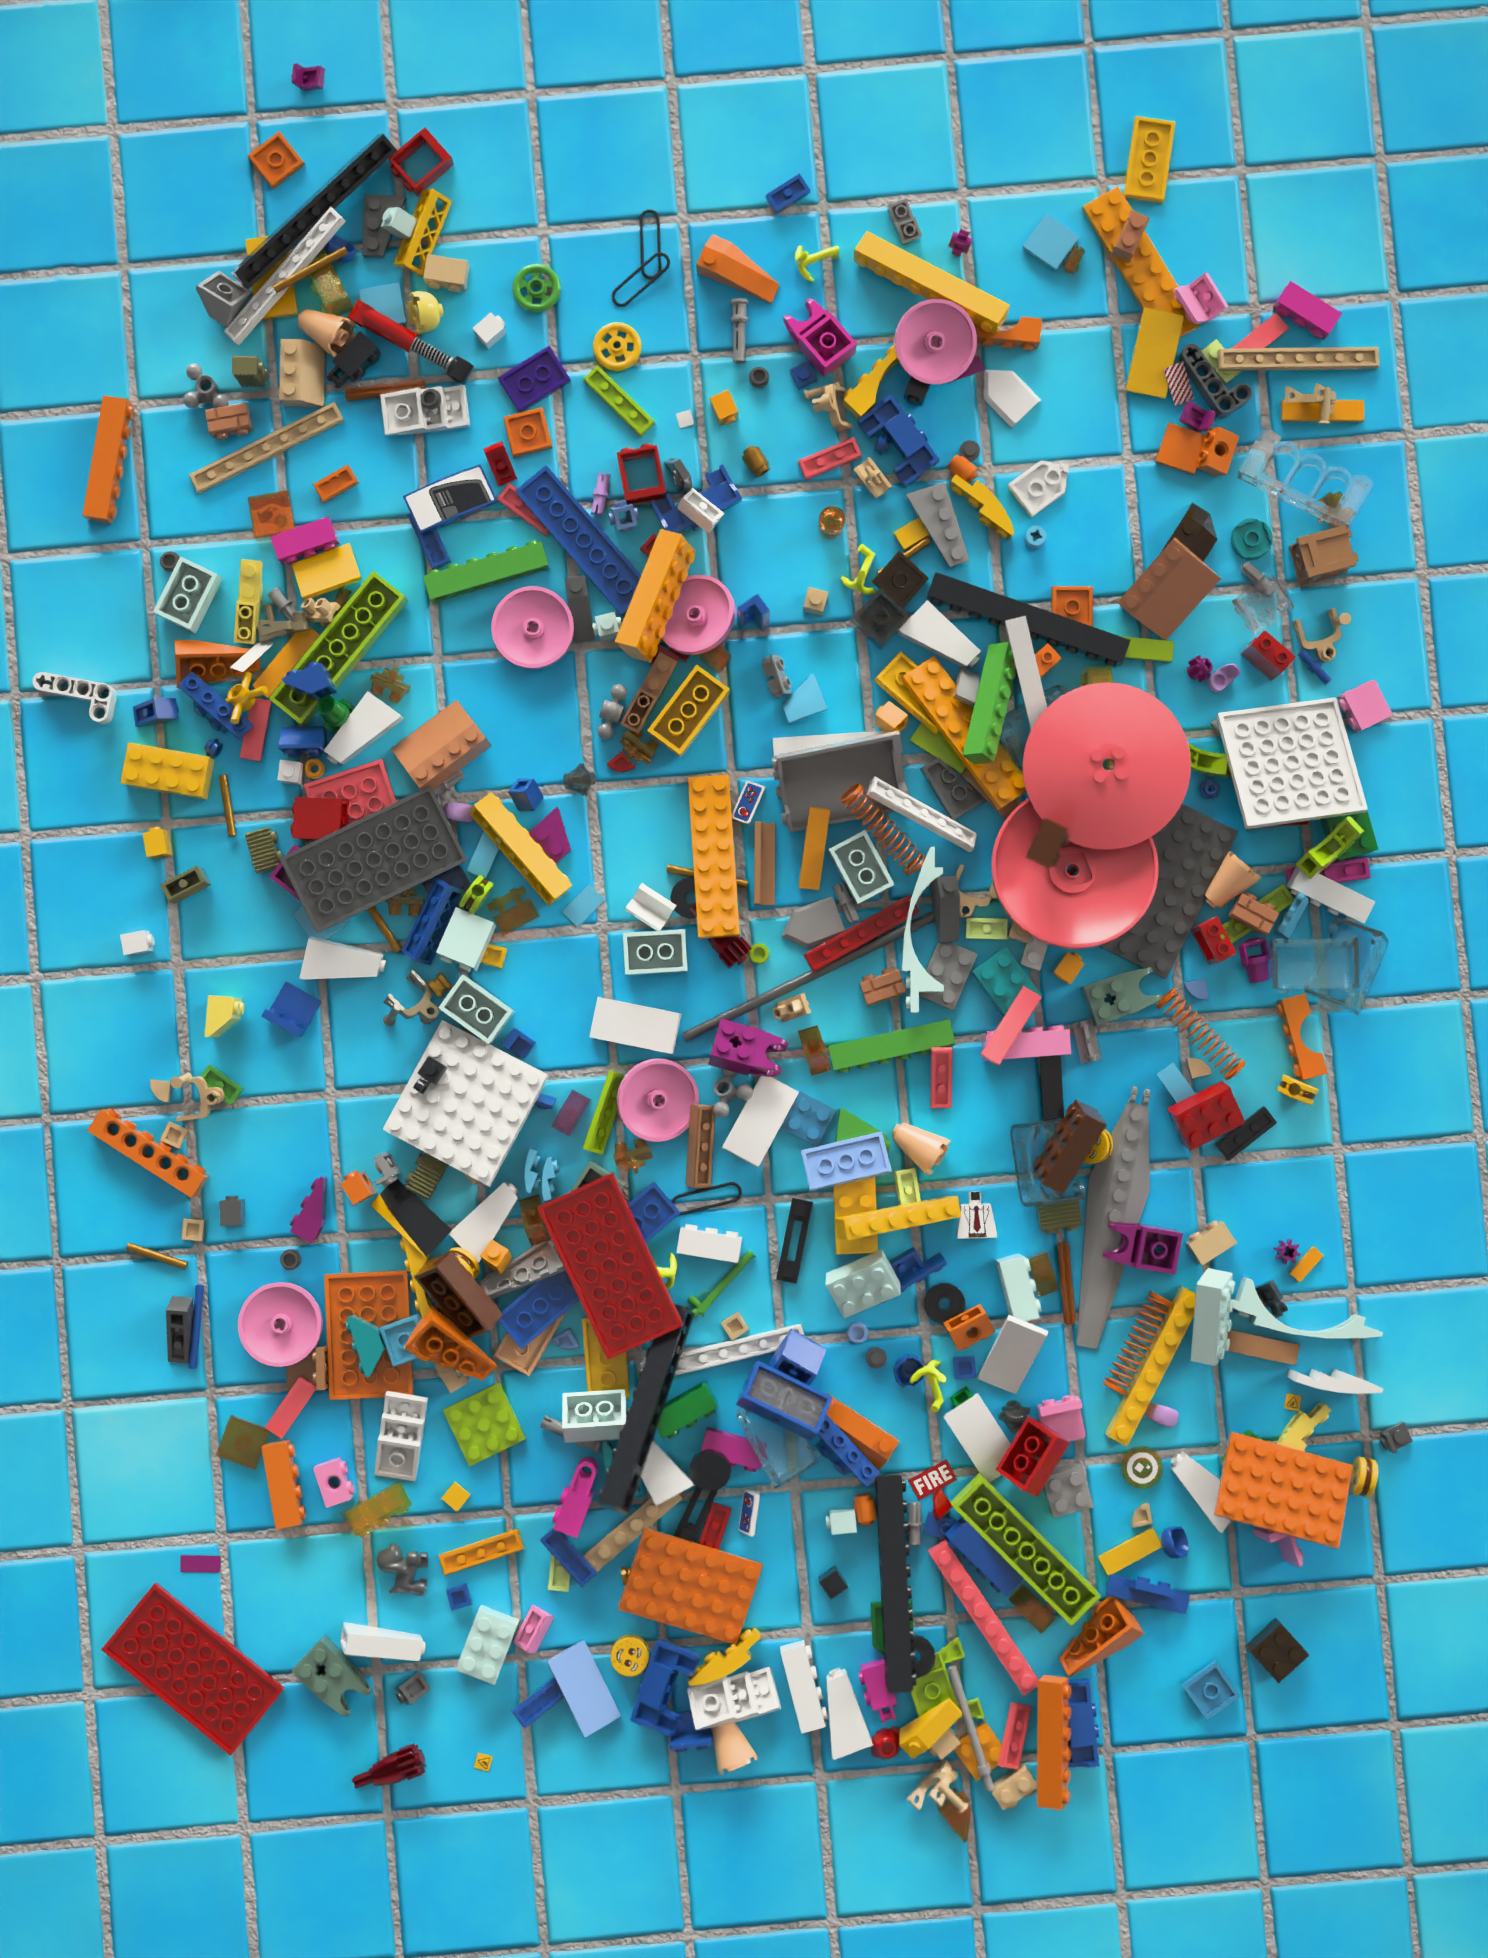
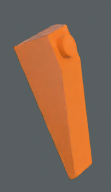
[696,235,779,304]
[174,640,260,689]
[404,1307,497,1380]
[826,1394,899,1470]
[1059,1596,1144,1677]

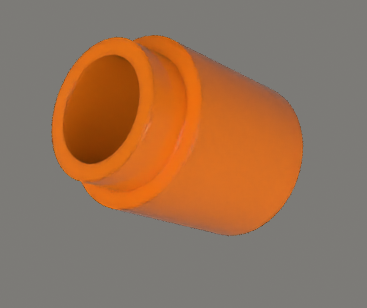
[947,454,978,483]
[853,1493,877,1526]

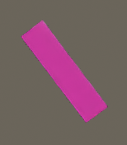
[1285,858,1370,890]

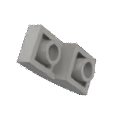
[887,198,922,244]
[953,667,979,706]

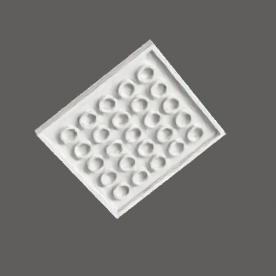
[1216,697,1368,829]
[383,1020,549,1187]

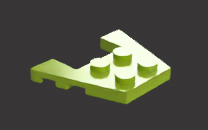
[911,1637,985,1719]

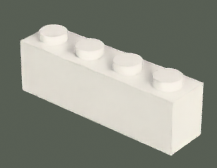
[1286,865,1375,925]
[780,1640,828,1734]

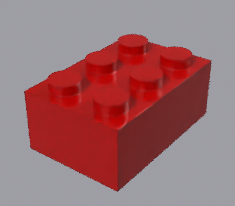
[1167,1081,1245,1151]
[995,1416,1070,1497]

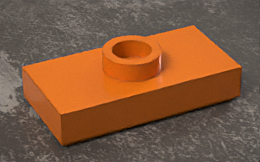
[313,464,359,503]

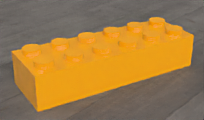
[615,529,696,663]

